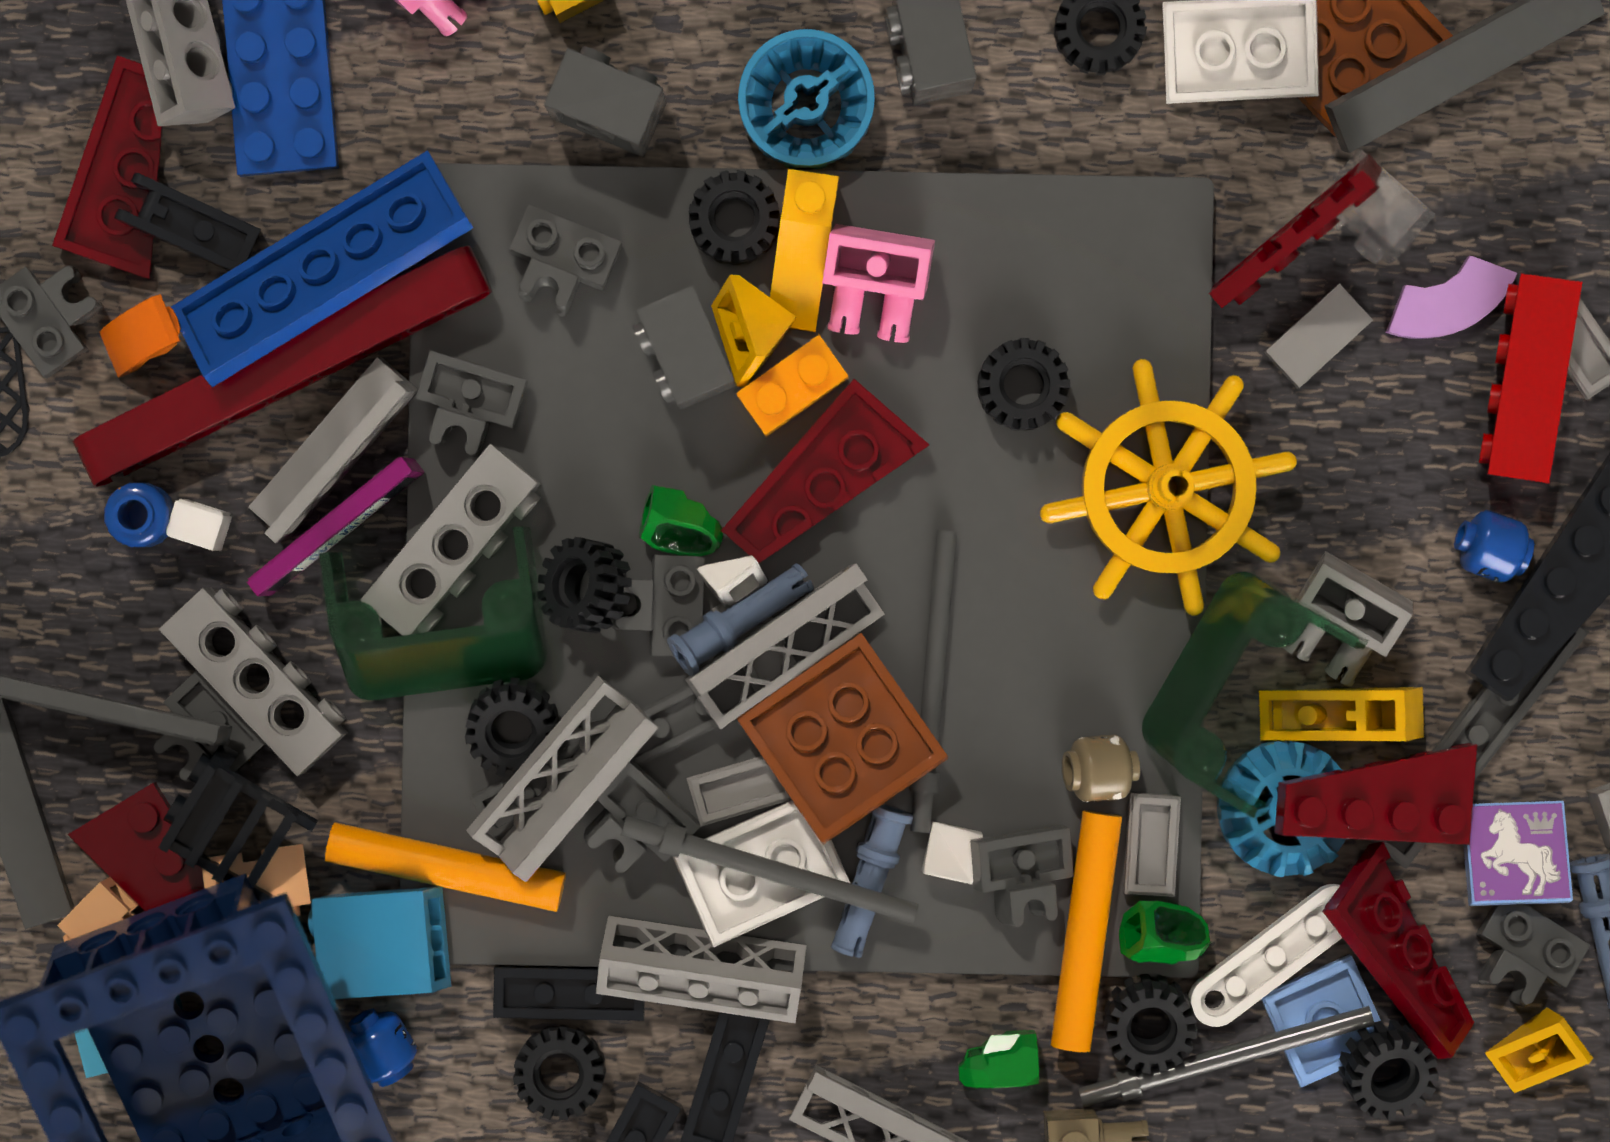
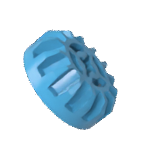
[738,29,875,169]
[1217,741,1349,877]

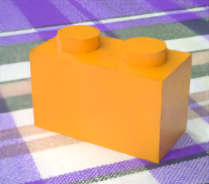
[736,335,849,437]

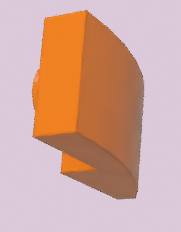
[99,294,180,378]

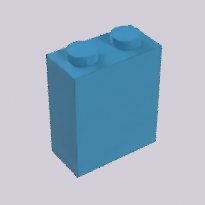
[308,886,451,999]

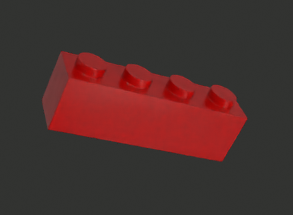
[1479,274,1583,483]

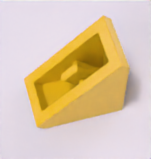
[711,275,797,387]
[1485,1007,1593,1093]

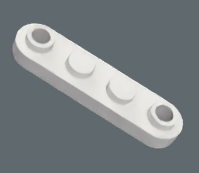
[1189,884,1342,1027]

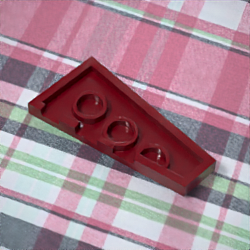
[52,55,163,280]

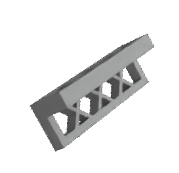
[248,357,418,543]
[685,563,885,729]
[466,676,659,882]
[596,916,807,1023]
[789,1065,969,1142]

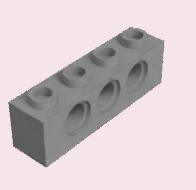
[126,0,235,126]
[360,444,541,639]
[159,587,348,776]

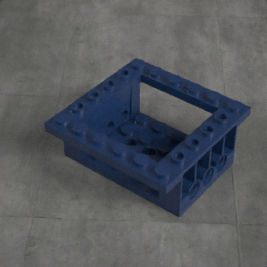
[0,873,398,1142]

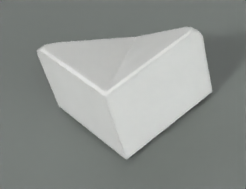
[166,499,232,551]
[697,556,768,609]
[922,821,983,884]

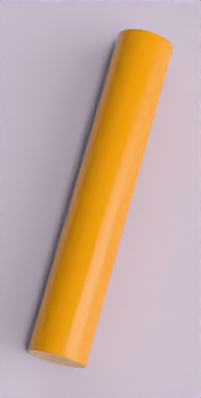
[1050,810,1123,1052]
[325,822,566,912]

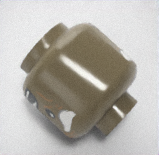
[1062,735,1140,803]

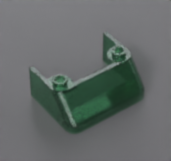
[319,526,547,700]
[1142,572,1369,818]

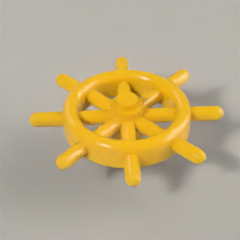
[1040,359,1297,616]

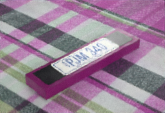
[247,457,425,596]

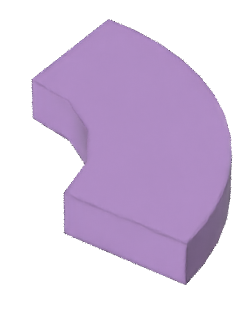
[1386,255,1517,339]

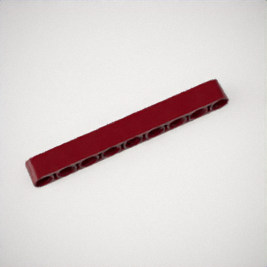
[72,245,492,488]

